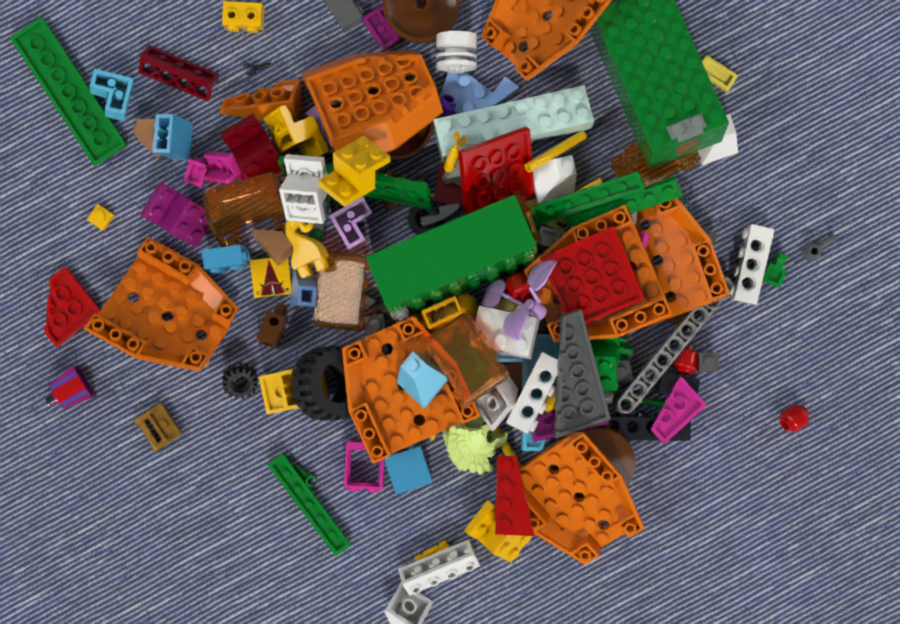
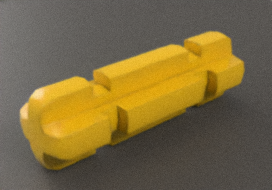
[414,540,450,561]

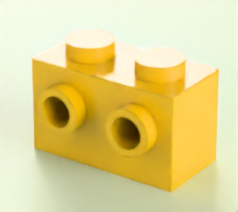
[222,1,265,33]

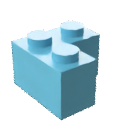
[90,69,133,121]

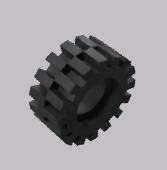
[407,205,442,235]
[222,362,258,400]

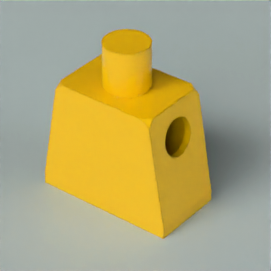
[421,296,463,329]

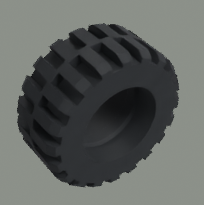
[291,345,351,421]

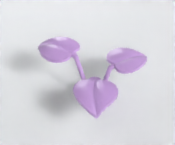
[482,260,557,340]

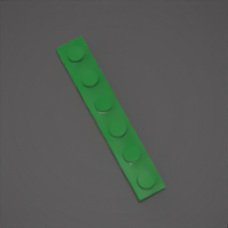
[531,170,646,226]
[565,176,683,228]
[267,453,352,556]

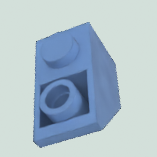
[290,269,317,307]

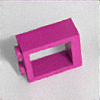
[344,440,385,493]

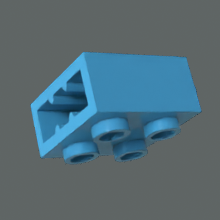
[152,114,193,160]
[201,245,252,274]
[384,443,433,495]

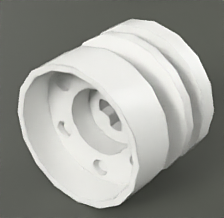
[436,31,477,73]

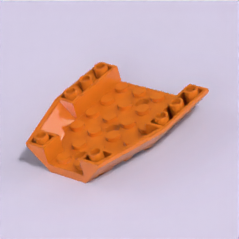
[481,0,612,81]
[301,50,443,153]
[634,198,731,329]
[524,205,673,342]
[84,237,239,372]
[342,316,481,464]
[520,432,645,565]

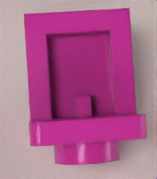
[183,157,209,188]

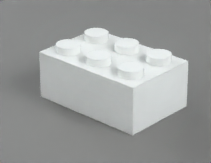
[470,306,540,360]

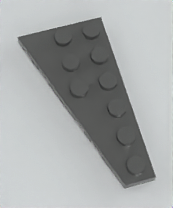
[554,308,611,438]

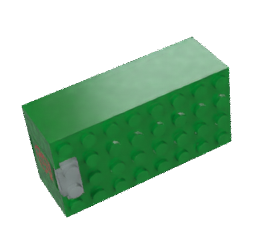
[591,0,729,169]
[366,195,537,322]

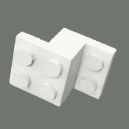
[279,154,328,224]

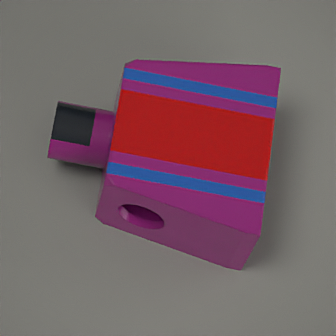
[45,365,96,409]

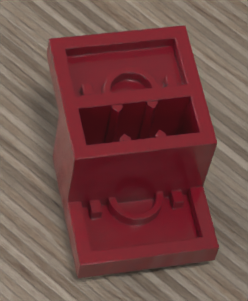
[219,113,282,187]

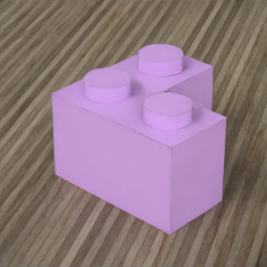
[329,197,374,250]

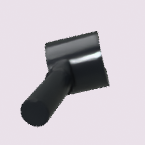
[243,62,271,76]

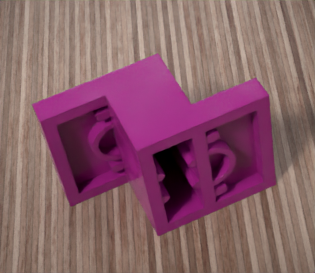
[139,182,216,248]

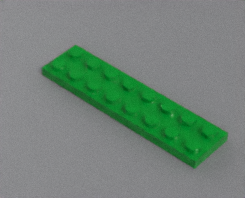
[10,17,128,167]
[278,156,434,210]

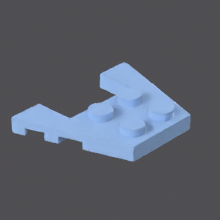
[440,51,519,114]

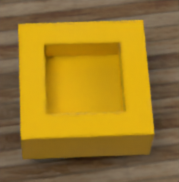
[87,204,115,231]

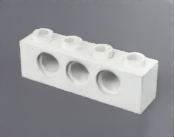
[730,224,775,305]
[506,352,558,435]

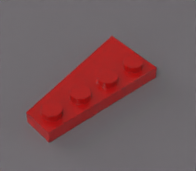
[495,455,535,536]

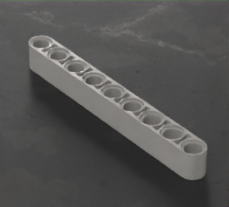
[615,277,733,413]

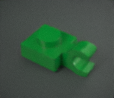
[763,253,788,288]

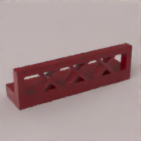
[138,45,220,102]

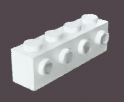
[398,539,480,596]

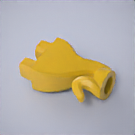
[285,221,329,278]

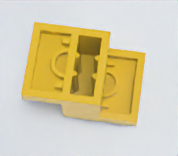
[263,105,329,157]
[318,136,390,207]
[259,368,330,414]
[464,500,532,563]

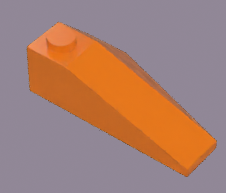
[220,79,303,122]

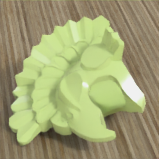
[442,414,508,475]

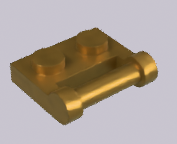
[516,194,542,243]
[133,402,183,453]

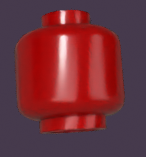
[505,273,532,302]
[673,346,698,375]
[779,404,809,433]

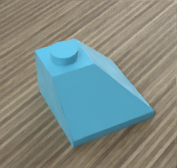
[397,351,449,408]

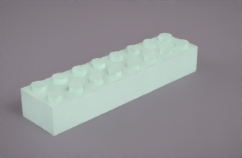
[433,85,594,163]

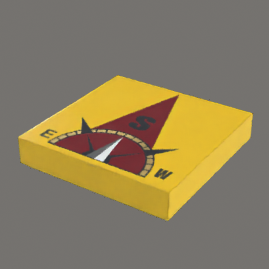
[250,258,292,298]

